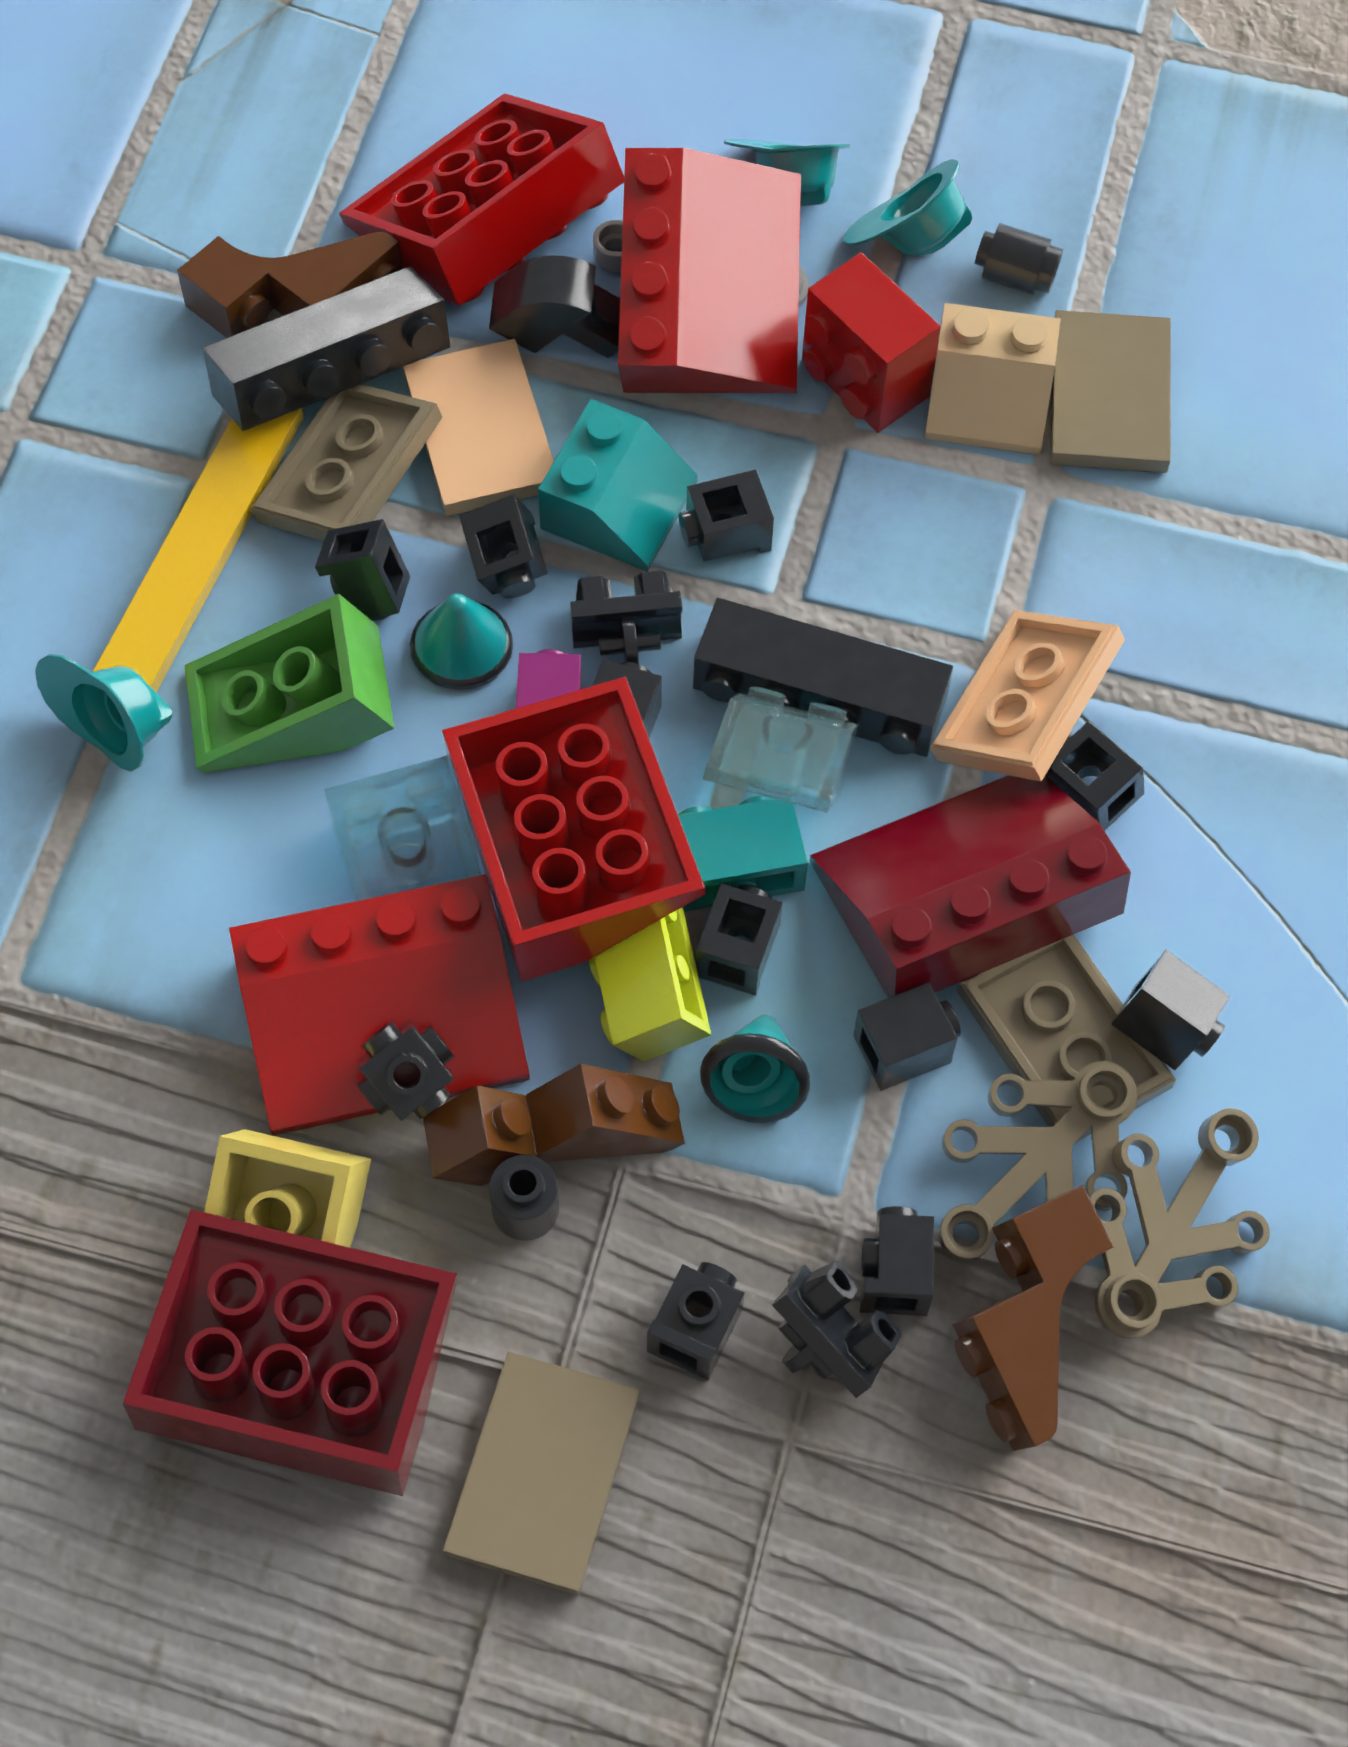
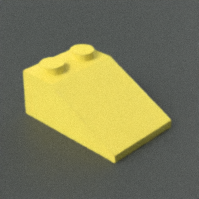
[204,1129,371,1247]

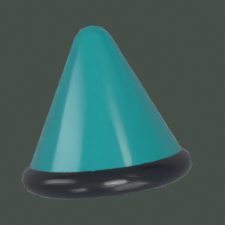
[409,593,513,689]
[700,1014,810,1123]

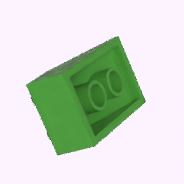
[185,594,394,773]

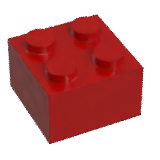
[802,252,941,433]

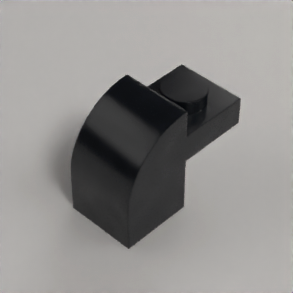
[489,255,620,358]

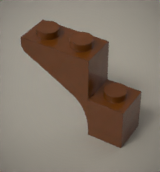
[177,232,402,338]
[423,1064,685,1186]
[952,1185,1114,1451]

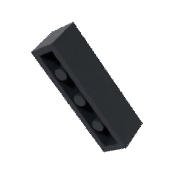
[202,266,450,431]
[693,597,953,757]

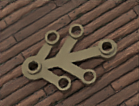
[938,1061,1137,1262]
[1088,1108,1270,1339]

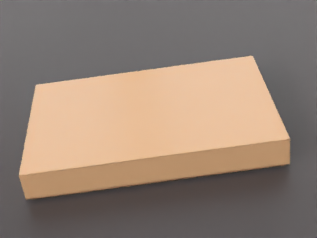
[403,339,554,517]
[930,610,1125,782]

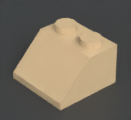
[924,303,1061,455]

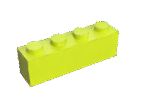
[589,907,711,1062]

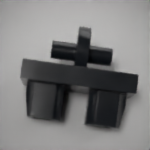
[570,570,683,664]
[772,1261,902,1398]

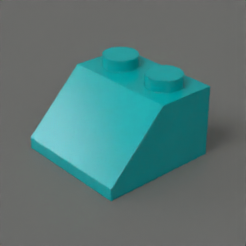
[538,399,698,572]

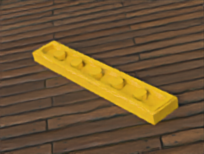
[93,408,304,693]

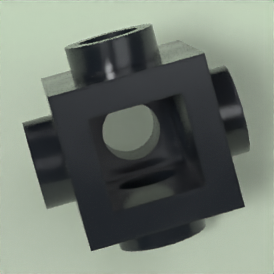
[356,1019,455,1121]

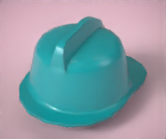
[724,139,850,207]
[843,159,973,256]
[35,654,172,772]

